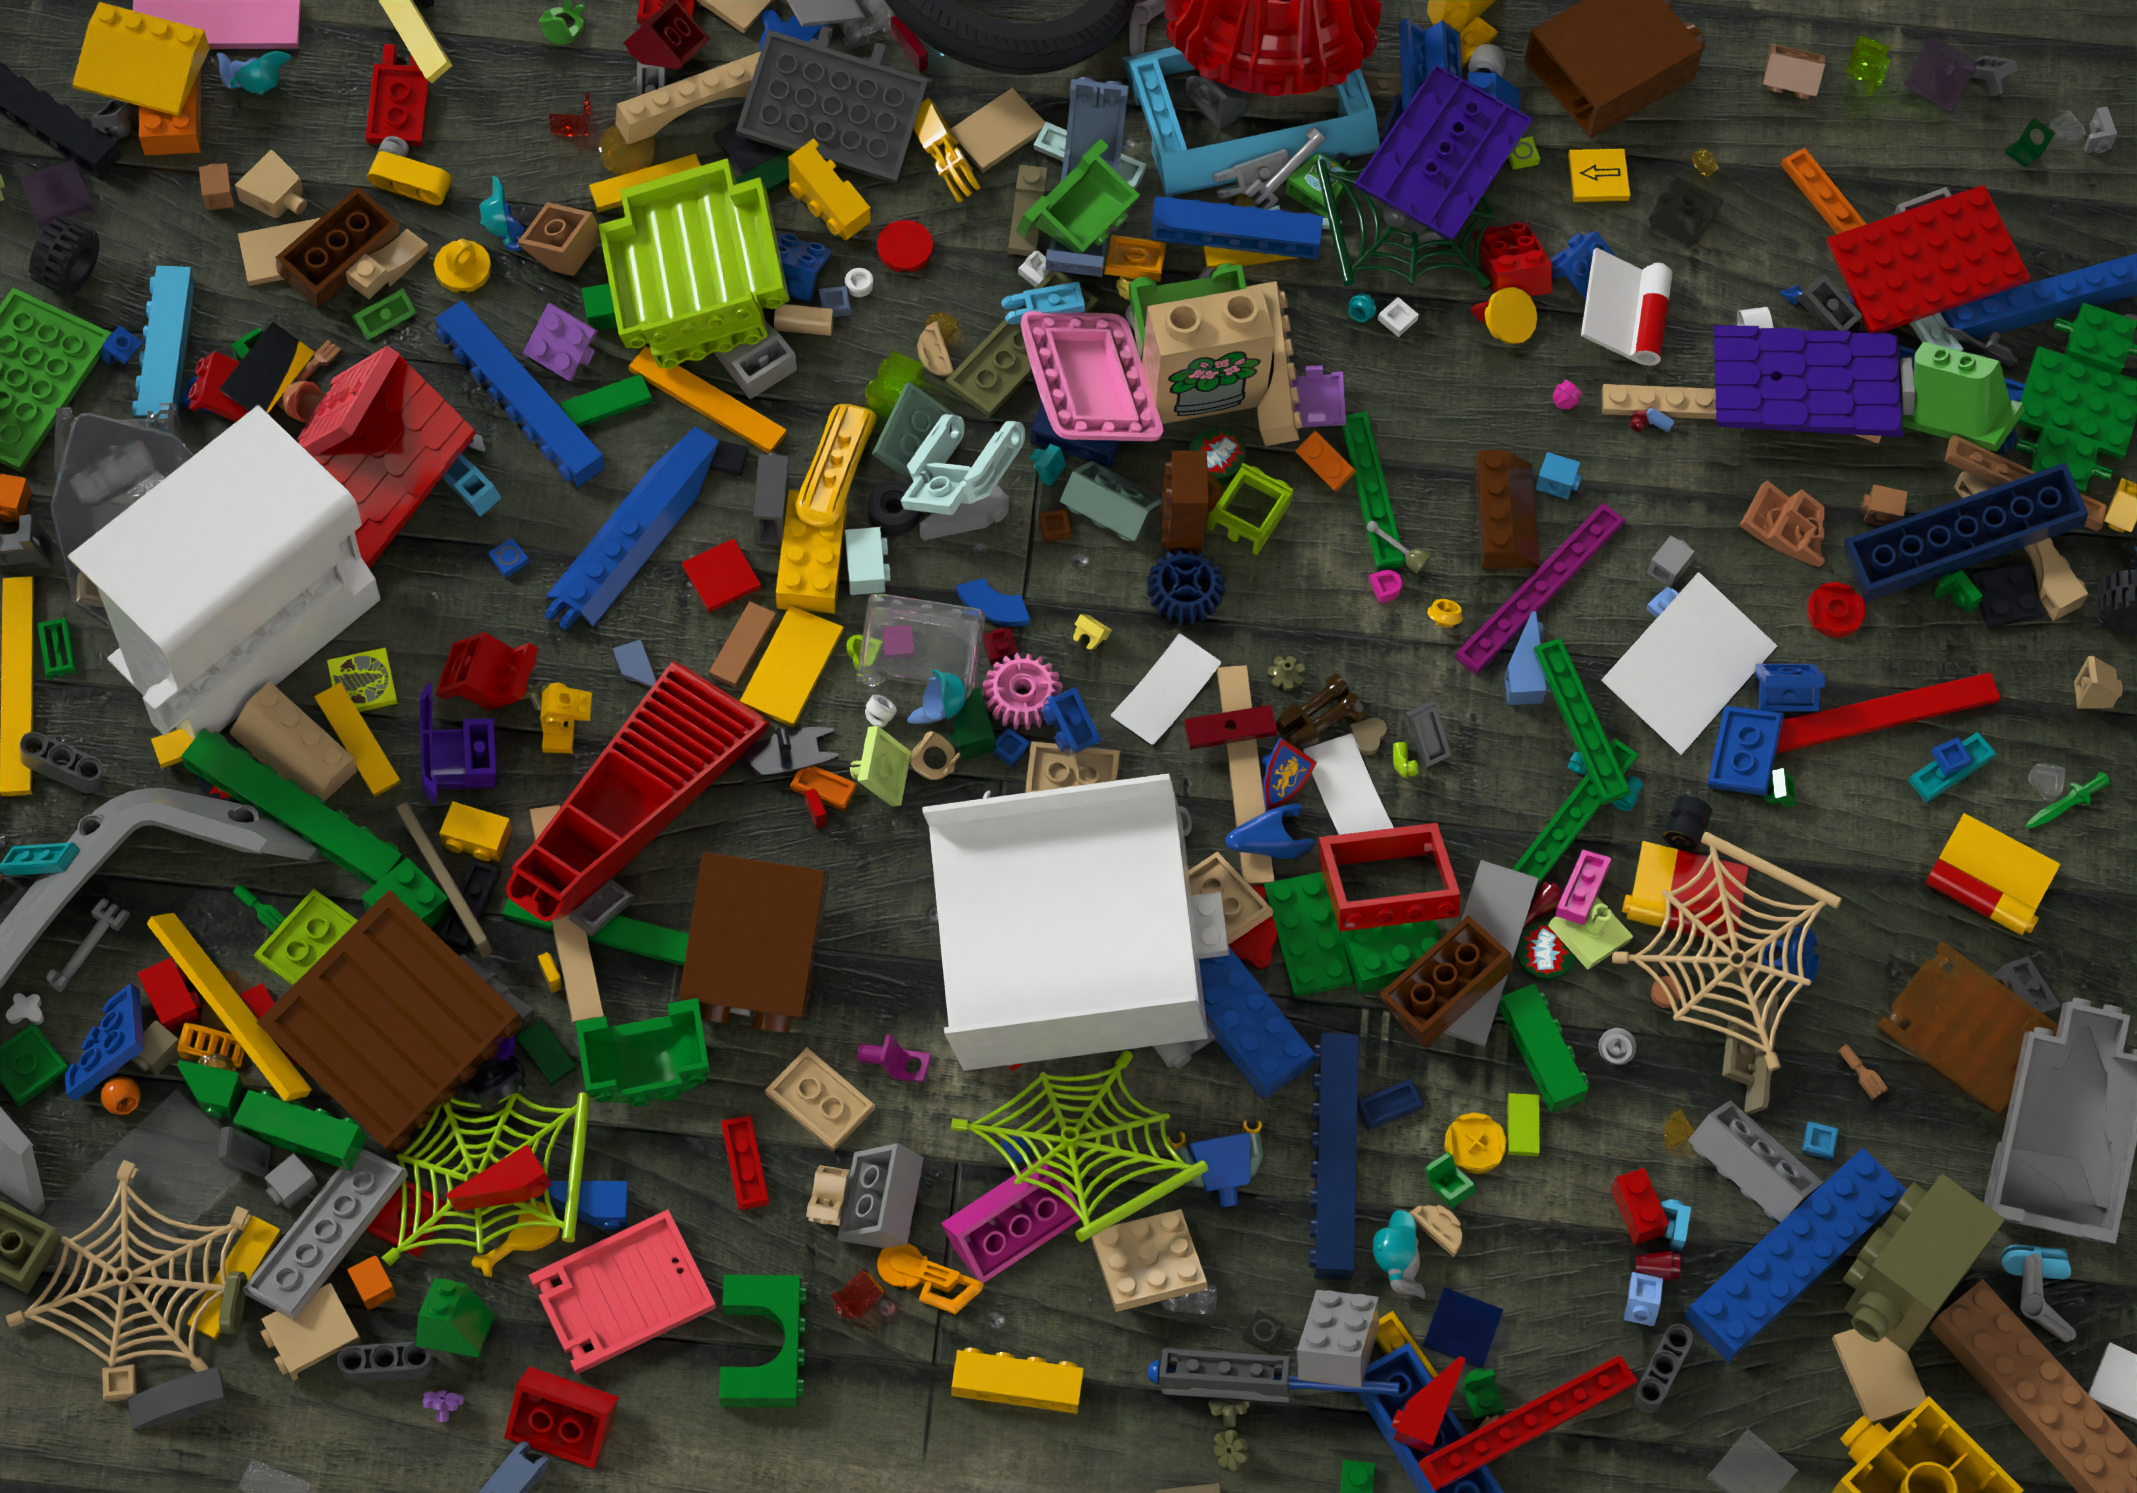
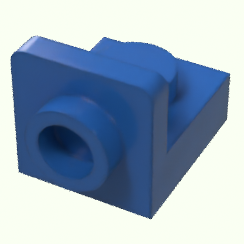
[101,325,142,366]

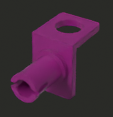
[857,1035,931,1083]

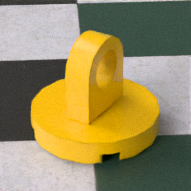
[434,239,491,293]

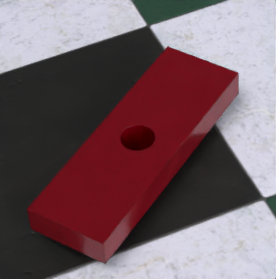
[1183,705,1277,750]

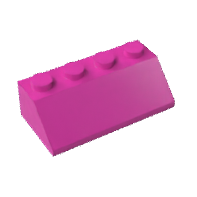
[941,1156,1081,1283]

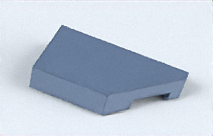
[613,639,656,689]

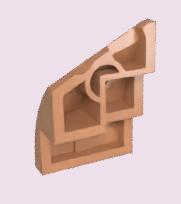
[1739,480,1825,567]

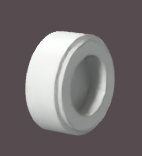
[845,268,873,297]

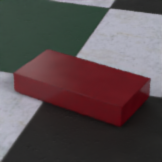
[890,15,928,73]

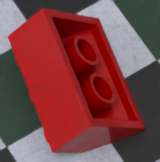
[504,1366,619,1469]

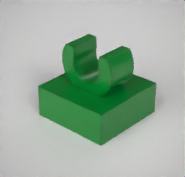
[1763,768,1797,808]

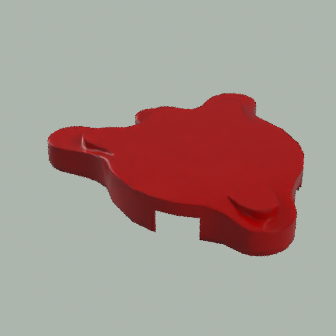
[1228,885,1277,970]

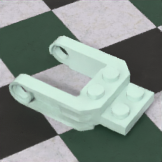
[900,414,1025,515]

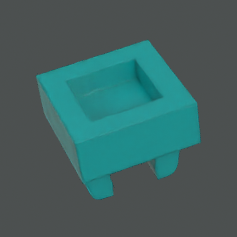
[1029,444,1067,486]

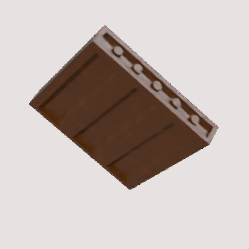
[256,890,524,1154]

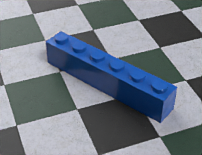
[1150,196,1323,260]

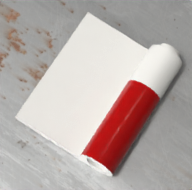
[1581,248,1673,366]

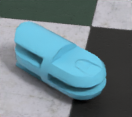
[2001,1244,2071,1280]

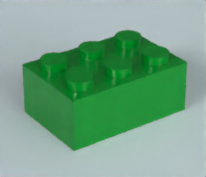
[1340,920,1442,994]

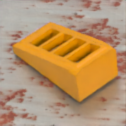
[177,1023,246,1069]

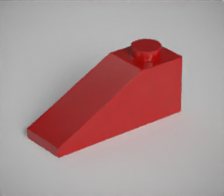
[446,1144,552,1211]
[1391,1356,1466,1454]

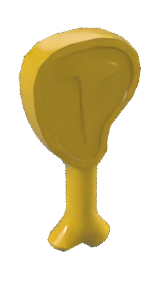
[472,1201,560,1278]

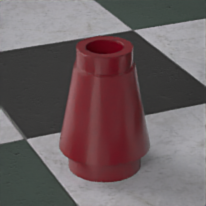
[1636,1251,1681,1282]

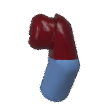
[1630,408,1674,432]

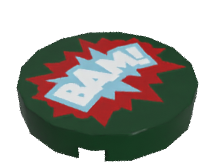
[1189,428,1246,483]
[1515,922,1576,982]

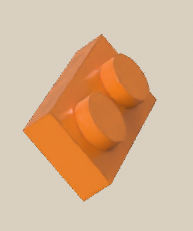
[1295,431,1357,492]

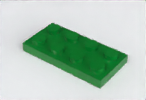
[1263,872,1353,998]

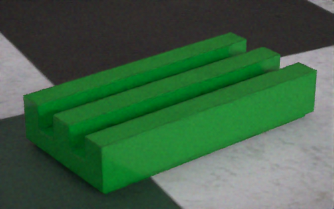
[37,617,77,679]

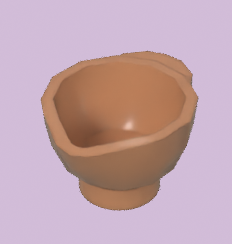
[277,381,323,422]

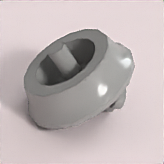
[1598,1028,1637,1065]

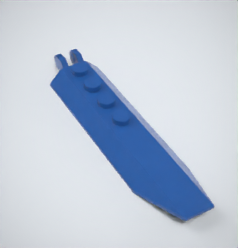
[545,426,719,630]

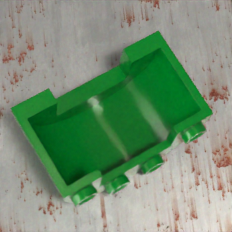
[575,998,710,1107]

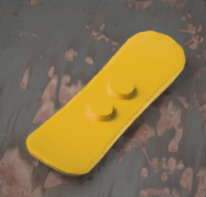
[796,404,877,527]

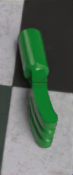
[233,884,285,933]

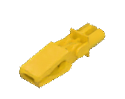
[914,98,981,203]

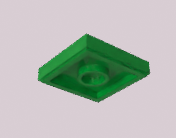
[0,1022,69,1108]

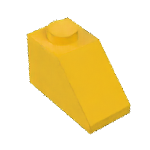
[2104,478,2137,533]

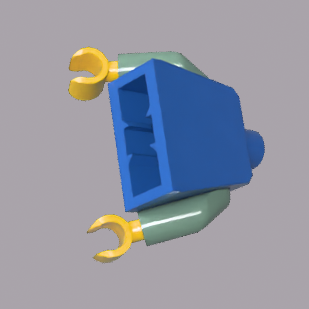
[1167,1120,1264,1207]

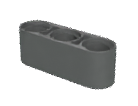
[20,732,103,793]
[1633,1324,1693,1414]
[337,1341,434,1383]

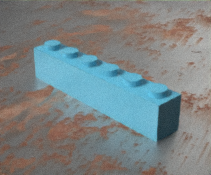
[132,266,195,431]

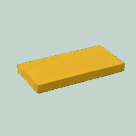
[739,605,843,728]

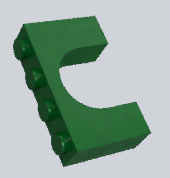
[719,1275,807,1408]

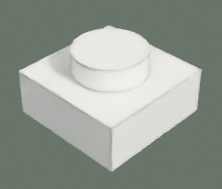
[1378,297,1419,337]

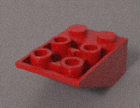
[1473,222,1552,297]

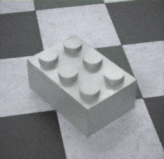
[1297,1290,1379,1387]

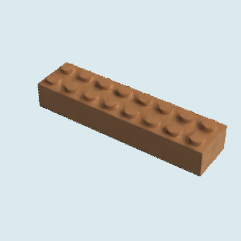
[1929,1279,2137,1493]

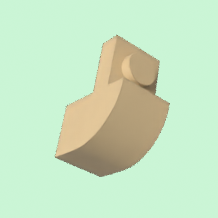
[806,1165,850,1226]

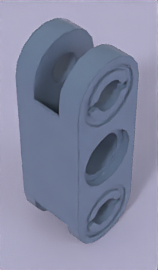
[478,1441,551,1493]

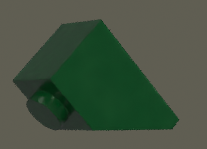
[950,687,997,760]

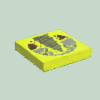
[327,647,398,712]

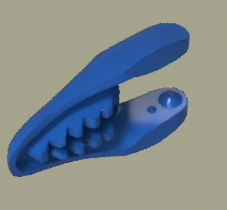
[1225,804,1316,859]

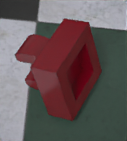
[982,628,1018,665]

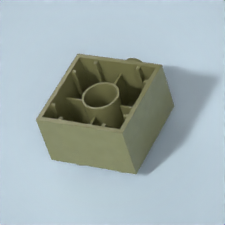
[1843,1173,2005,1353]

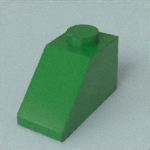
[177,1060,243,1119]

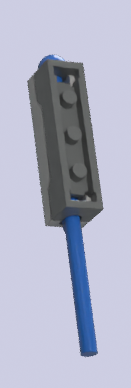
[1147,1348,1400,1403]

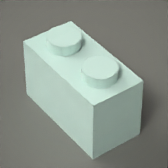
[845,527,890,595]

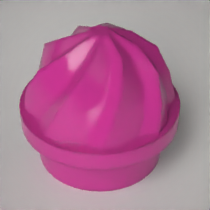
[1553,380,1583,410]

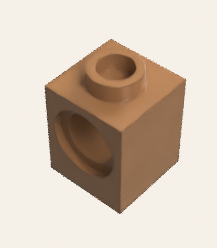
[199,163,234,211]
[1861,484,1908,527]

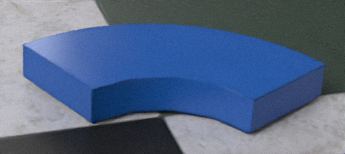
[956,578,1030,627]

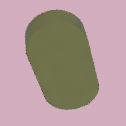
[219,1271,248,1334]

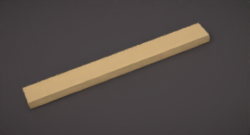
[1217,665,1274,887]
[530,805,603,1026]

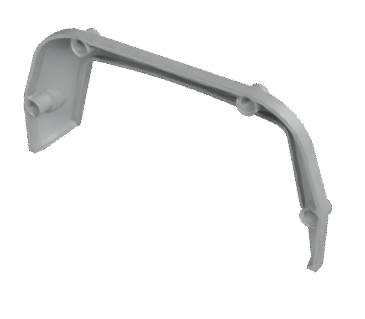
[0,788,319,1218]

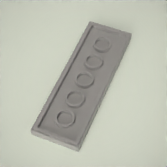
[1443,860,1539,1047]
[242,1148,408,1320]

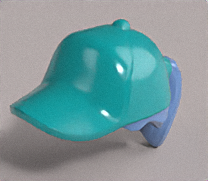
[217,51,292,95]
[907,669,967,724]

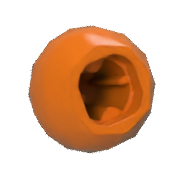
[101,1076,141,1115]

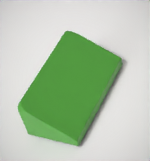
[351,288,417,340]

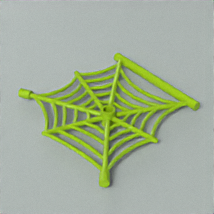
[951,1050,1208,1242]
[381,1092,590,1267]

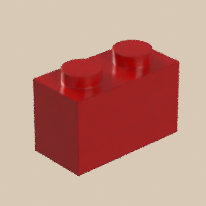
[137,957,202,1033]
[1610,1168,1669,1245]

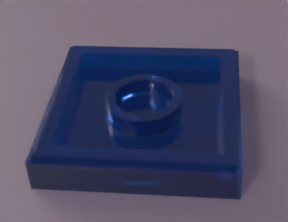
[1422,1287,1504,1368]

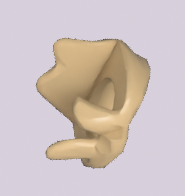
[910,731,960,780]

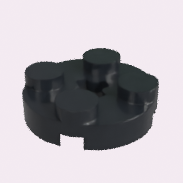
[462,1055,526,1109]

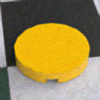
[1485,287,1537,345]
[1444,1112,1507,1174]

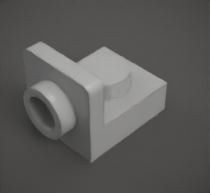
[2084,106,2117,153]

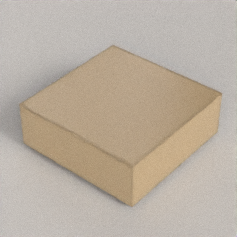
[102,1364,137,1402]

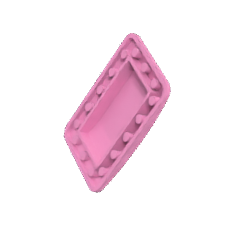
[1020,311,1163,441]

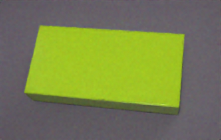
[1507,1093,1540,1157]

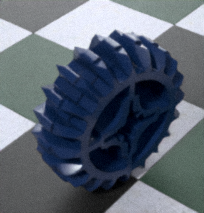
[1146,548,1225,625]

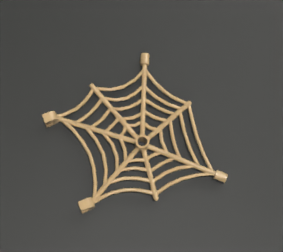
[6,1160,252,1372]

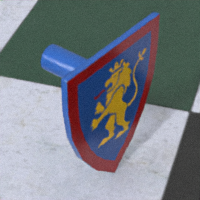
[1262,738,1317,811]

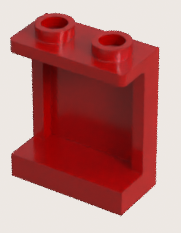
[188,351,249,422]

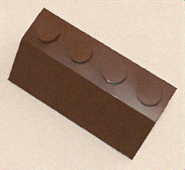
[1474,450,1540,569]
[1380,915,1513,1048]

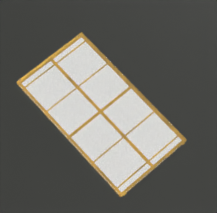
[37,1089,246,1308]

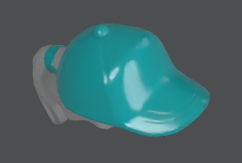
[1373,1210,1425,1299]

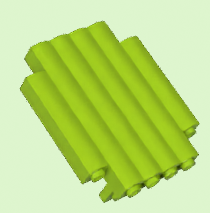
[598,158,790,369]

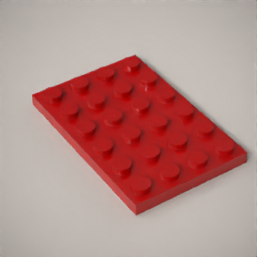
[1826,185,2030,333]

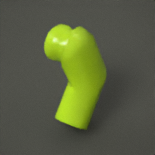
[1393,742,1419,778]

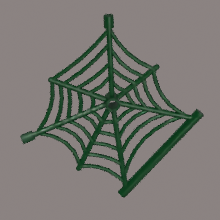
[1315,159,1497,291]

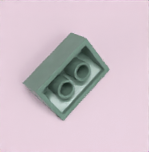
[1059,460,1162,542]

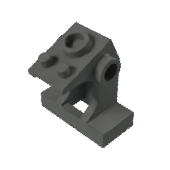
[0,514,54,568]

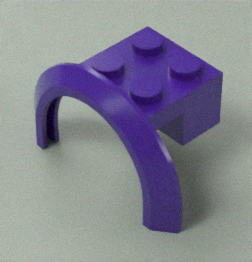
[420,683,496,805]

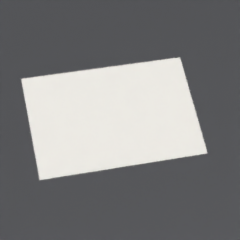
[1601,572,1777,755]

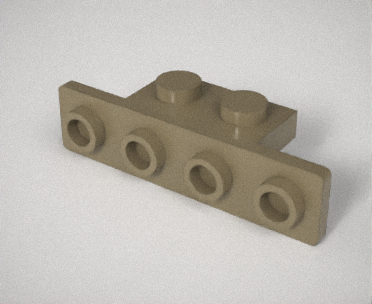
[1722,995,1779,1115]

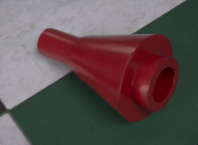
[1522,882,1564,930]

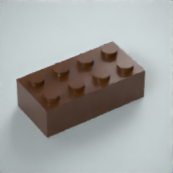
[275,186,399,309]
[1160,451,1208,556]

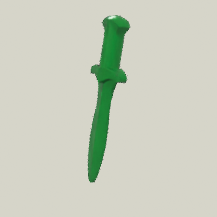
[2026,772,2110,829]

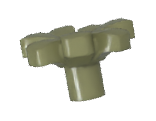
[1267,656,1305,691]
[521,681,551,710]
[1209,1398,1250,1427]
[1214,1430,1249,1472]

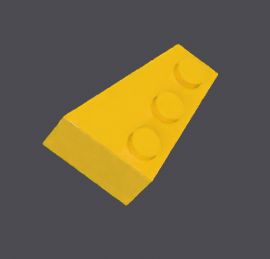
[788,138,871,241]

